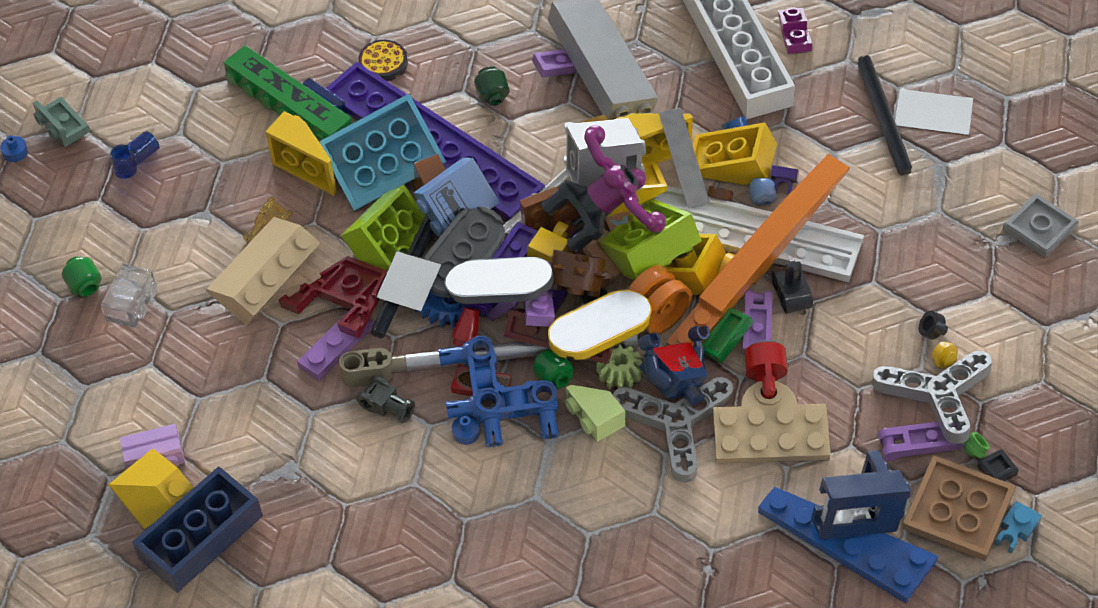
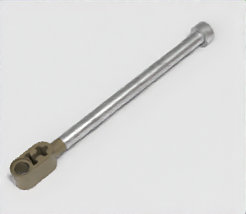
[339,335,638,387]

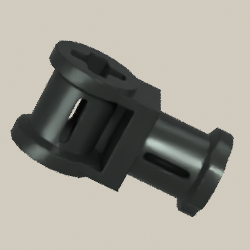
[356,375,415,423]

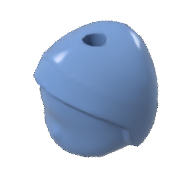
[749,178,777,206]

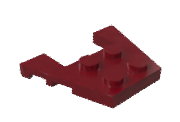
[278,256,387,338]

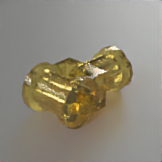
[242,197,293,244]

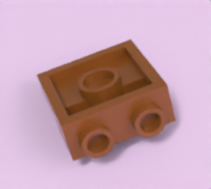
[520,186,580,234]

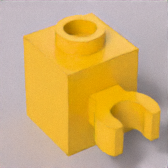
[527,221,569,261]

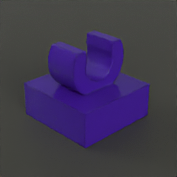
[771,165,799,194]

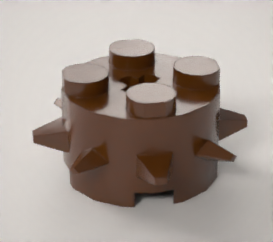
[547,249,614,297]

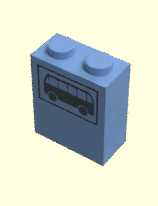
[414,157,500,236]

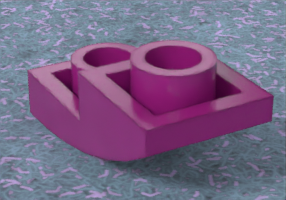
[778,7,812,54]

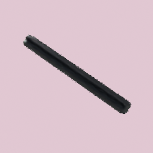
[857,55,912,176]
[371,214,433,339]

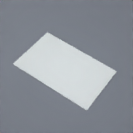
[895,89,973,135]

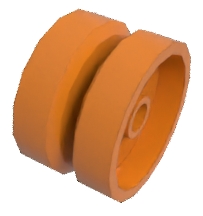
[628,265,692,335]

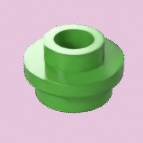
[963,432,989,459]

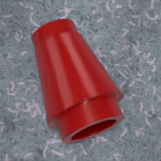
[452,307,480,346]

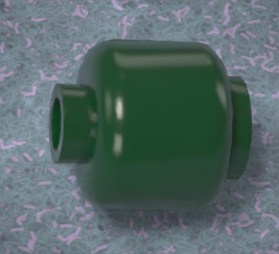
[474,66,510,106]

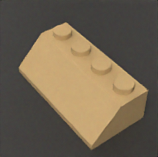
[206,217,320,326]

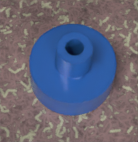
[721,115,748,130]
[0,135,28,162]
[452,415,480,445]

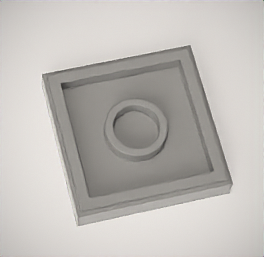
[1002,193,1079,258]

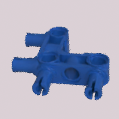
[438,336,559,447]

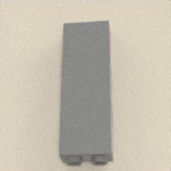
[547,0,658,120]

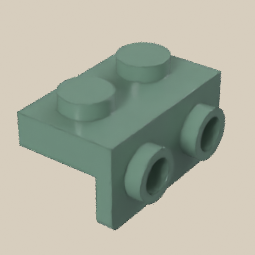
[33,97,90,147]

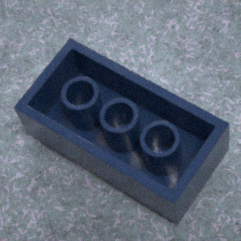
[132,466,263,593]

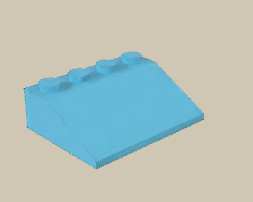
[319,94,446,211]

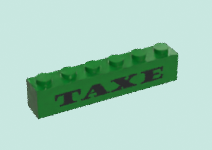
[223,45,352,141]

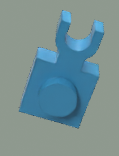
[995,501,1042,554]

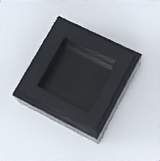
[977,449,1019,482]

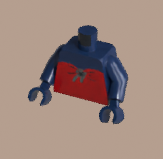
[638,325,710,405]

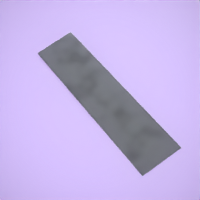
[659,108,710,208]

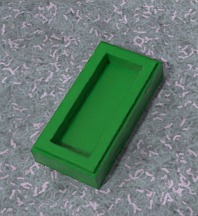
[702,308,753,364]

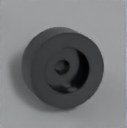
[918,310,948,340]

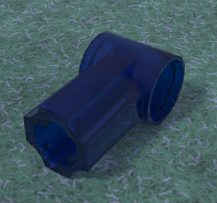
[110,131,160,179]

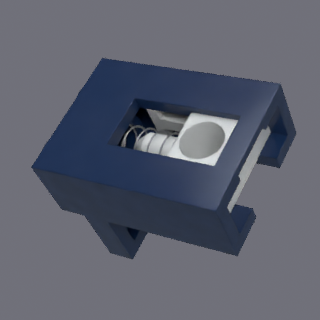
[811,450,911,540]

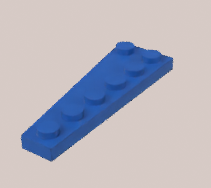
[758,486,938,604]

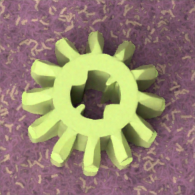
[596,343,642,390]

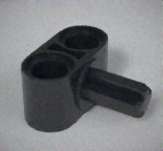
[771,259,813,314]

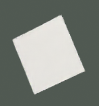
[377,252,441,311]

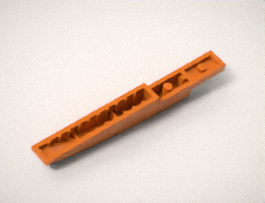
[667,154,850,346]

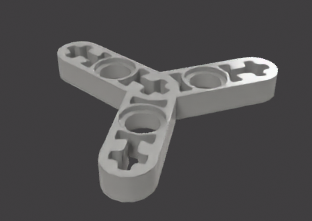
[872,351,992,444]
[613,377,733,482]

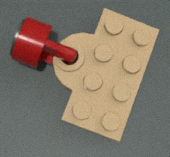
[713,341,831,464]

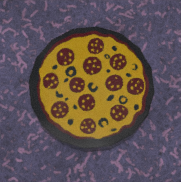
[358,39,408,81]

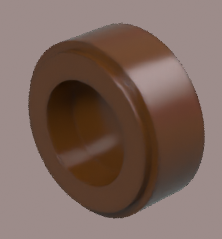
[707,186,734,202]

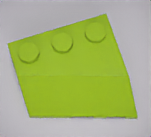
[341,185,425,272]
[599,199,702,280]

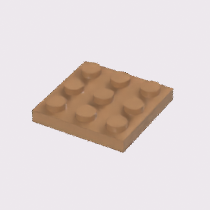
[902,455,1016,561]

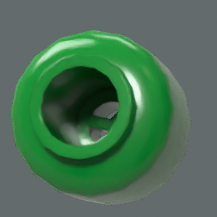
[61,256,102,297]
[533,349,574,390]

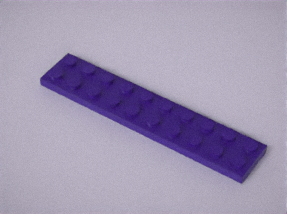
[322,62,545,221]

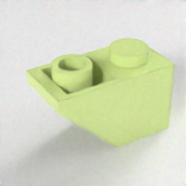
[565,385,625,442]

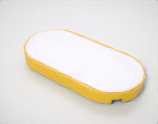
[548,290,652,360]

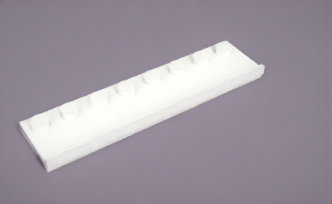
[655,186,864,282]

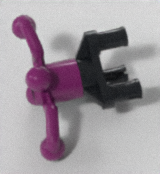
[541,124,666,253]

